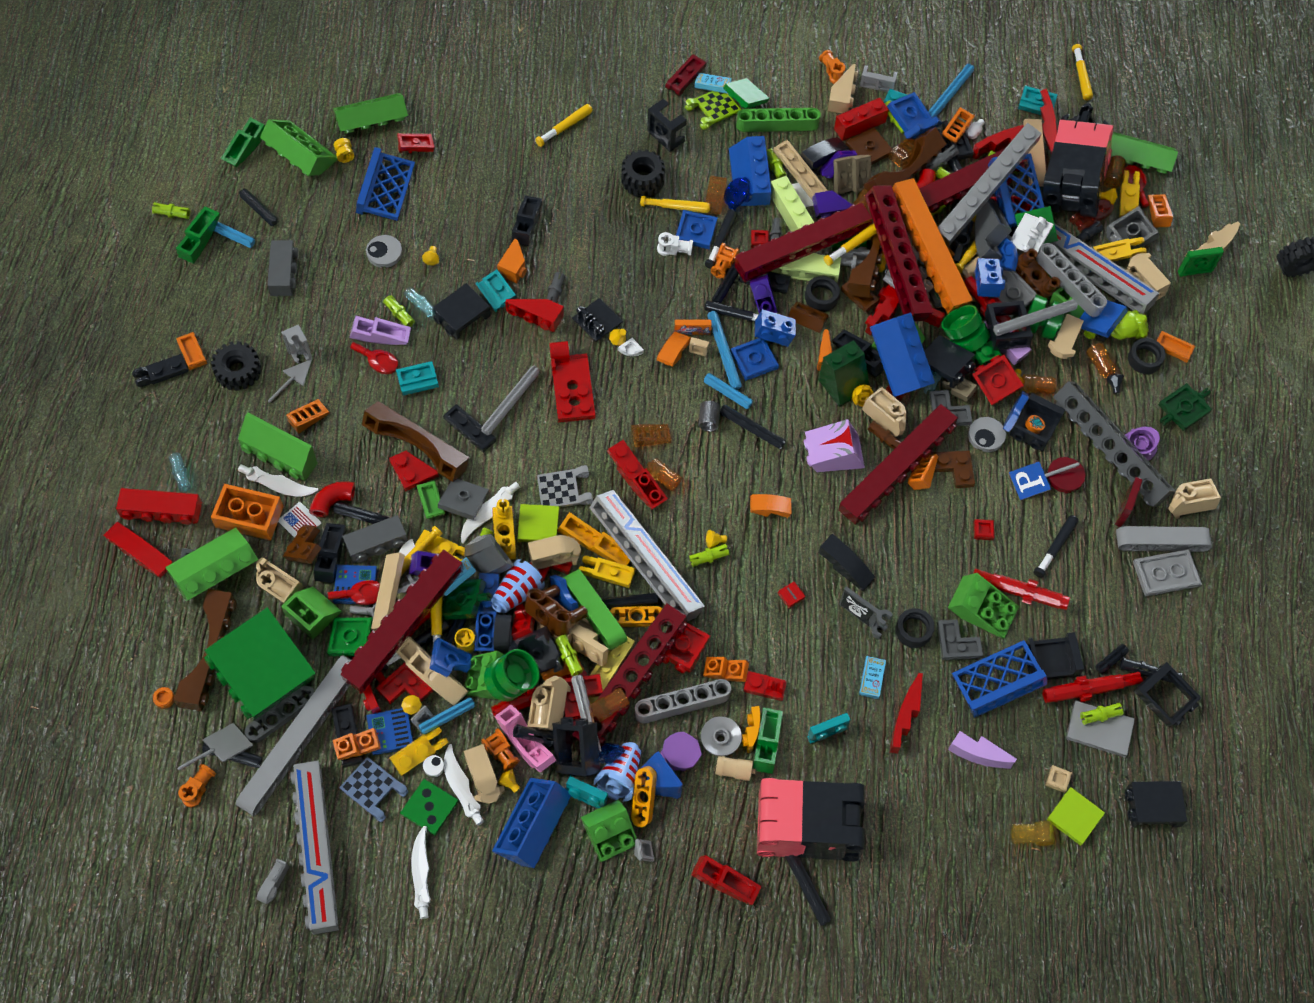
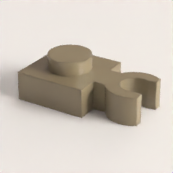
[942,379,977,402]

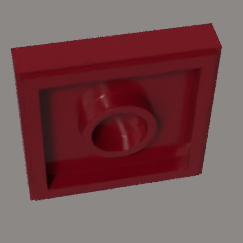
[1115,477,1142,527]

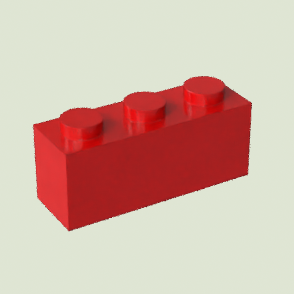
[834,98,889,141]

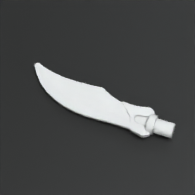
[238,464,318,497]
[461,482,520,544]
[444,744,484,826]
[411,826,431,919]

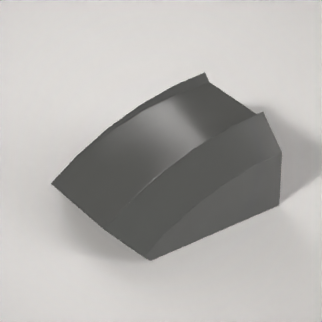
[1107,206,1159,250]
[464,534,514,576]

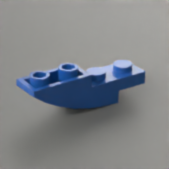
[474,573,499,652]

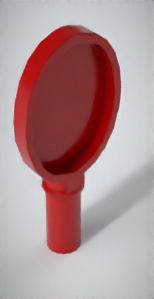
[1123,165,1149,208]
[350,342,398,374]
[328,580,380,605]

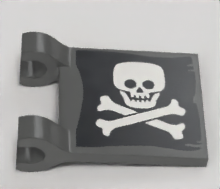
[839,586,893,639]

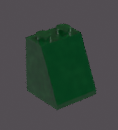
[818,340,869,407]

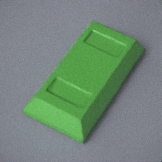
[417,481,445,519]

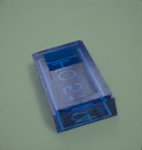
[599,743,625,765]

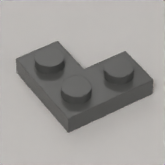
[929,390,972,426]
[937,619,983,660]

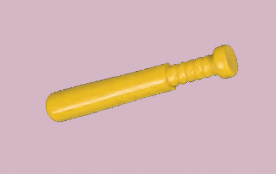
[640,196,710,213]
[955,240,977,273]
[401,526,443,576]

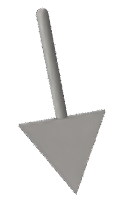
[268,359,312,403]

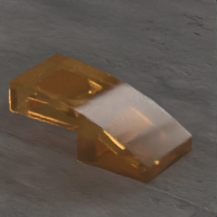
[705,176,727,215]

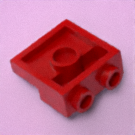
[972,355,1024,406]
[656,622,710,674]

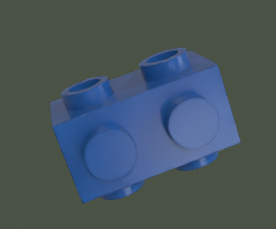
[974,258,1005,297]
[755,309,796,347]

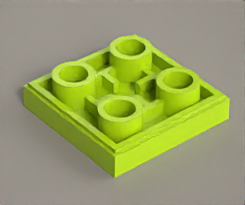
[517,504,559,542]
[1046,787,1105,846]

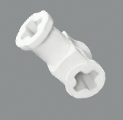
[657,232,693,256]

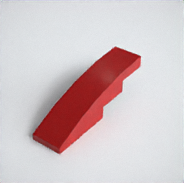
[1040,88,1057,155]
[973,125,1024,160]
[103,522,173,578]
[889,673,923,754]

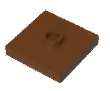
[846,127,894,165]

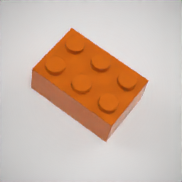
[211,484,284,541]

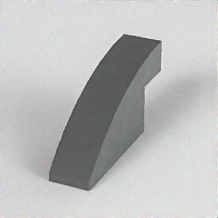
[975,198,1012,260]

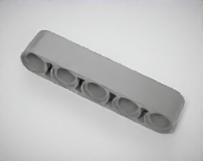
[1036,243,1107,317]
[1116,526,1212,552]
[635,679,731,723]

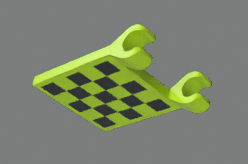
[685,91,741,130]

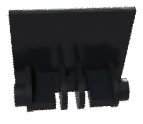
[572,298,623,342]

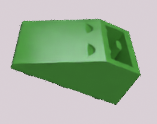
[948,573,1019,639]

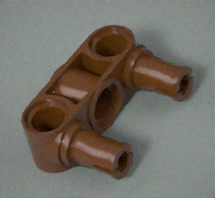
[1016,248,1060,300]
[525,585,588,636]

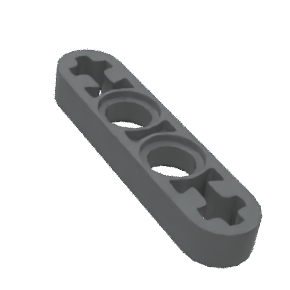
[245,686,314,743]

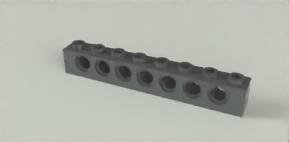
[1053,381,1175,506]

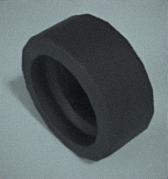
[805,276,840,312]
[1128,338,1165,374]
[895,608,934,648]
[494,615,513,653]

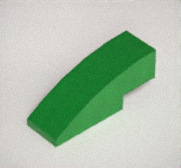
[221,117,265,167]
[176,206,220,264]
[752,707,783,774]

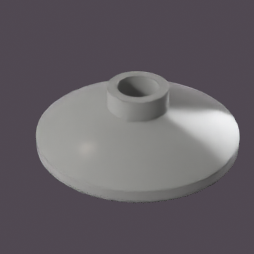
[701,717,742,756]

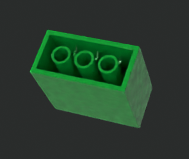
[204,607,316,721]

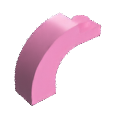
[494,705,556,773]

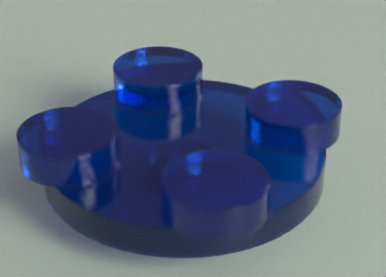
[724,177,752,210]

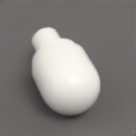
[965,119,985,139]

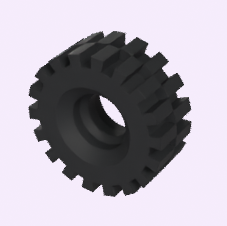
[1277,237,1314,277]
[211,341,261,391]

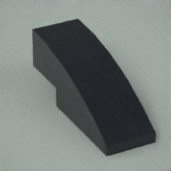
[801,137,850,171]
[511,195,542,246]
[832,329,884,377]
[313,523,346,583]
[818,534,875,591]

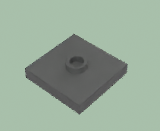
[438,479,489,520]

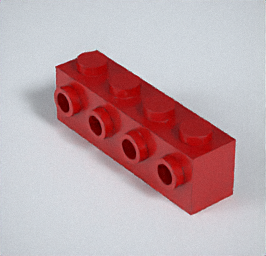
[116,488,202,525]

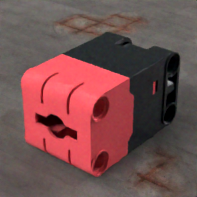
[1043,120,1113,218]
[757,778,865,862]

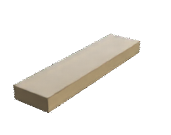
[1023,119,1046,187]
[773,140,828,199]
[371,552,405,630]

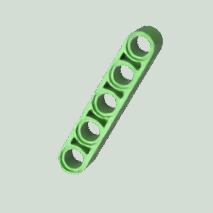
[736,108,821,132]
[563,569,628,651]

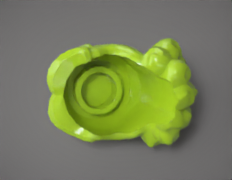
[1110,310,1149,340]

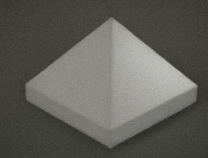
[410,705,434,733]
[634,839,654,862]

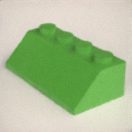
[333,93,408,134]
[260,119,338,176]
[1111,132,1178,174]
[238,413,318,481]
[165,527,258,601]

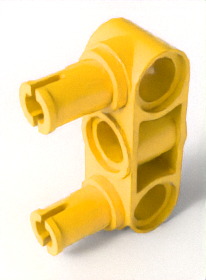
[492,499,516,560]

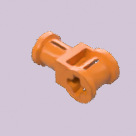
[819,50,845,84]
[710,243,740,279]
[481,728,520,771]
[178,764,216,808]

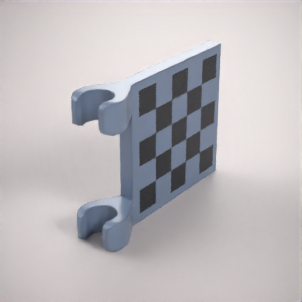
[339,757,408,822]

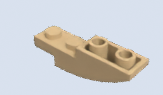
[1185,221,1240,256]
[537,622,608,666]
[396,637,469,706]

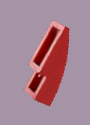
[691,855,762,905]

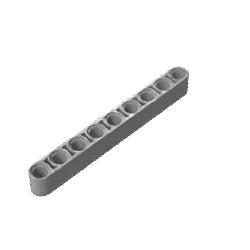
[235,655,351,816]

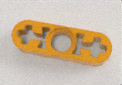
[610,606,663,627]
[631,766,657,827]

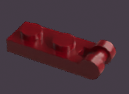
[665,54,706,96]

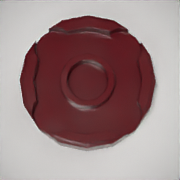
[1047,457,1086,493]

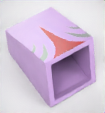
[804,419,865,472]

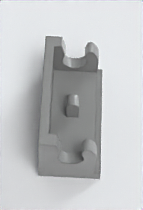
[860,65,898,92]
[281,324,312,363]

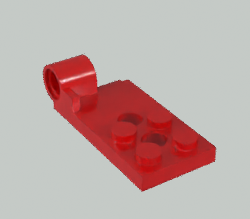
[549,341,595,423]

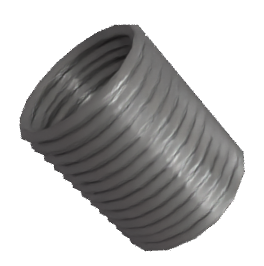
[698,401,721,431]

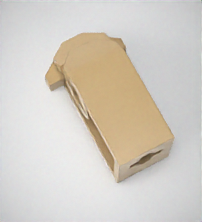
[1127,253,1171,301]
[1048,314,1084,359]
[862,387,906,437]
[1168,479,1221,519]
[528,535,581,570]
[256,558,305,604]
[527,676,571,731]
[464,744,505,804]

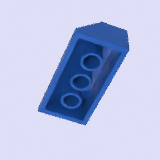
[729,136,771,206]
[870,313,935,397]
[492,778,571,868]

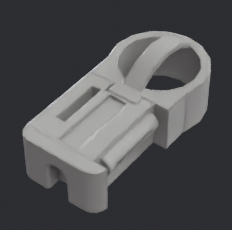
[257,858,289,905]

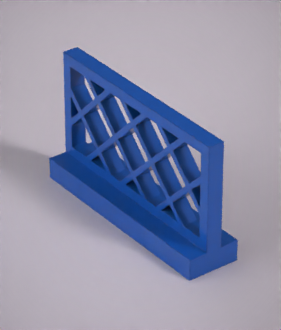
[356,147,415,221]
[988,153,1044,228]
[952,640,1047,718]

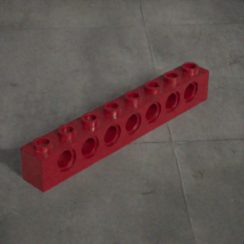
[865,185,933,322]
[572,603,688,747]

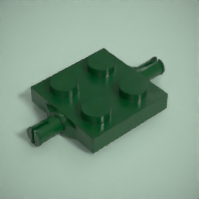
[1158,383,1212,431]
[442,579,492,620]

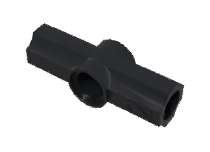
[951,220,974,264]

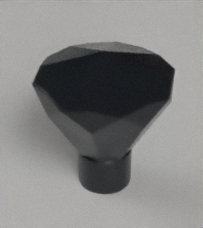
[1106,373,1124,394]

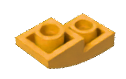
[742,706,760,753]

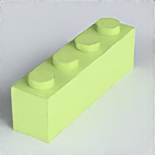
[770,176,814,231]
[771,253,841,282]

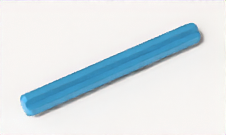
[928,64,974,118]
[707,311,742,390]

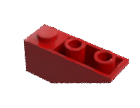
[505,299,564,332]

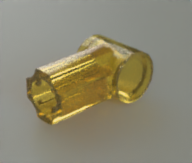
[1011,821,1055,846]

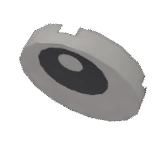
[366,235,402,268]
[968,417,1006,453]

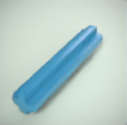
[214,222,255,248]
[704,373,753,409]
[419,698,475,734]

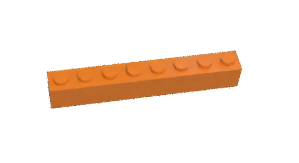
[892,178,973,314]

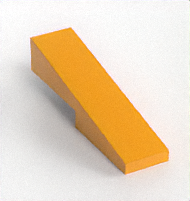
[557,512,630,566]

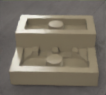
[834,155,871,194]

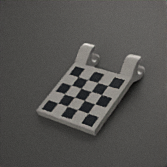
[537,465,593,508]

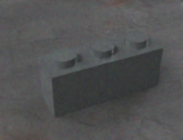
[268,240,298,296]
[343,515,408,564]

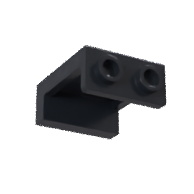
[432,283,491,340]
[924,335,976,388]
[1010,393,1065,452]
[1023,632,1084,680]
[1124,781,1187,827]

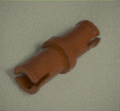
[867,420,901,450]

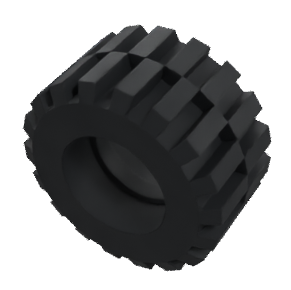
[621,149,665,197]

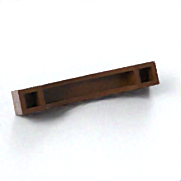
[863,127,946,192]
[848,206,883,298]
[362,401,470,482]
[174,589,237,711]

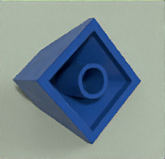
[640,751,683,799]

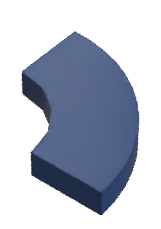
[904,116,943,140]
[997,237,1018,271]
[1003,391,1029,432]
[549,575,578,612]

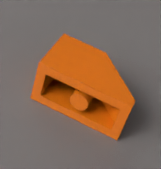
[497,239,527,283]

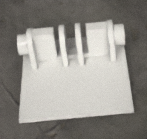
[1011,213,1054,253]

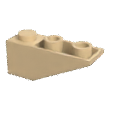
[827,64,858,113]

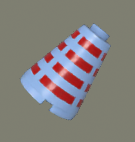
[491,559,545,613]
[594,742,641,802]

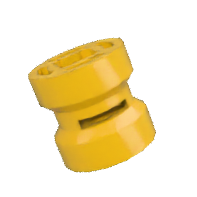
[334,138,354,163]
[455,628,475,653]

